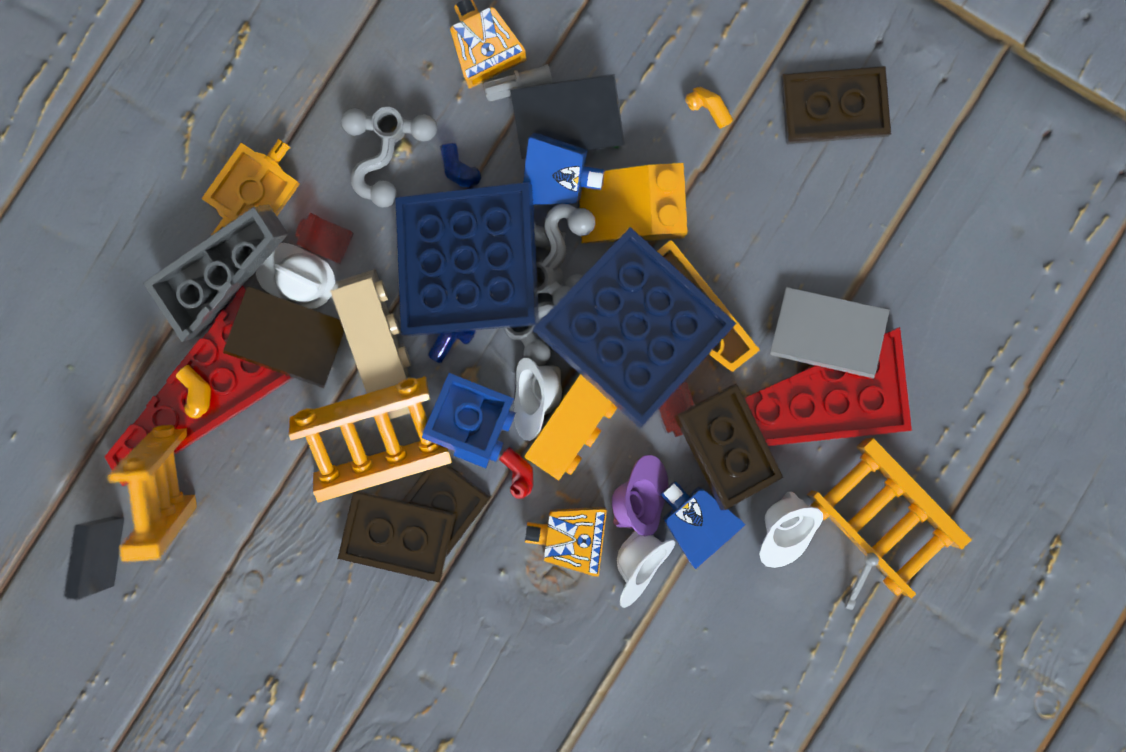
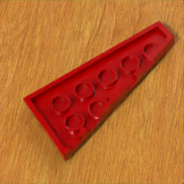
[104,286,293,486]
[744,327,912,446]

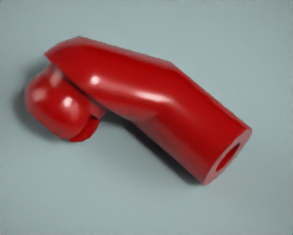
[498,447,534,499]

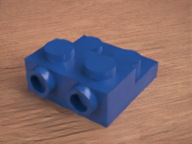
[422,373,516,468]

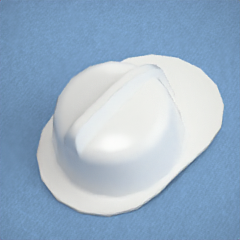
[256,243,335,309]
[514,358,562,441]
[759,492,823,568]
[617,531,675,608]

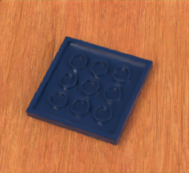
[395,182,539,336]
[533,227,736,429]

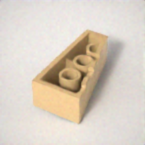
[330,269,411,419]

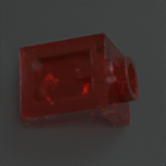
[295,213,354,264]

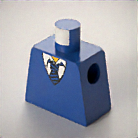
[523,133,605,204]
[660,481,745,569]

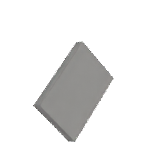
[770,287,890,378]

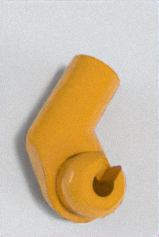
[685,87,733,129]
[176,365,211,419]

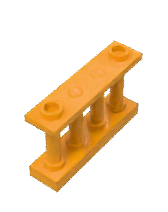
[289,376,452,503]
[109,425,197,561]
[807,438,972,599]

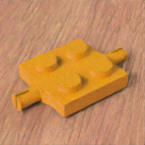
[201,139,300,236]

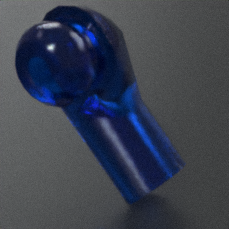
[440,143,481,188]
[428,330,476,363]

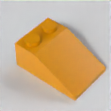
[579,163,688,244]

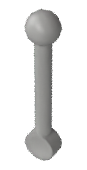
[845,553,879,610]

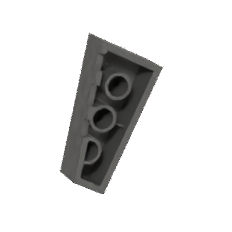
[143,205,288,342]

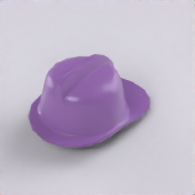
[612,455,668,536]

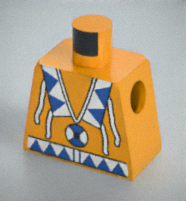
[450,0,527,89]
[525,507,607,577]

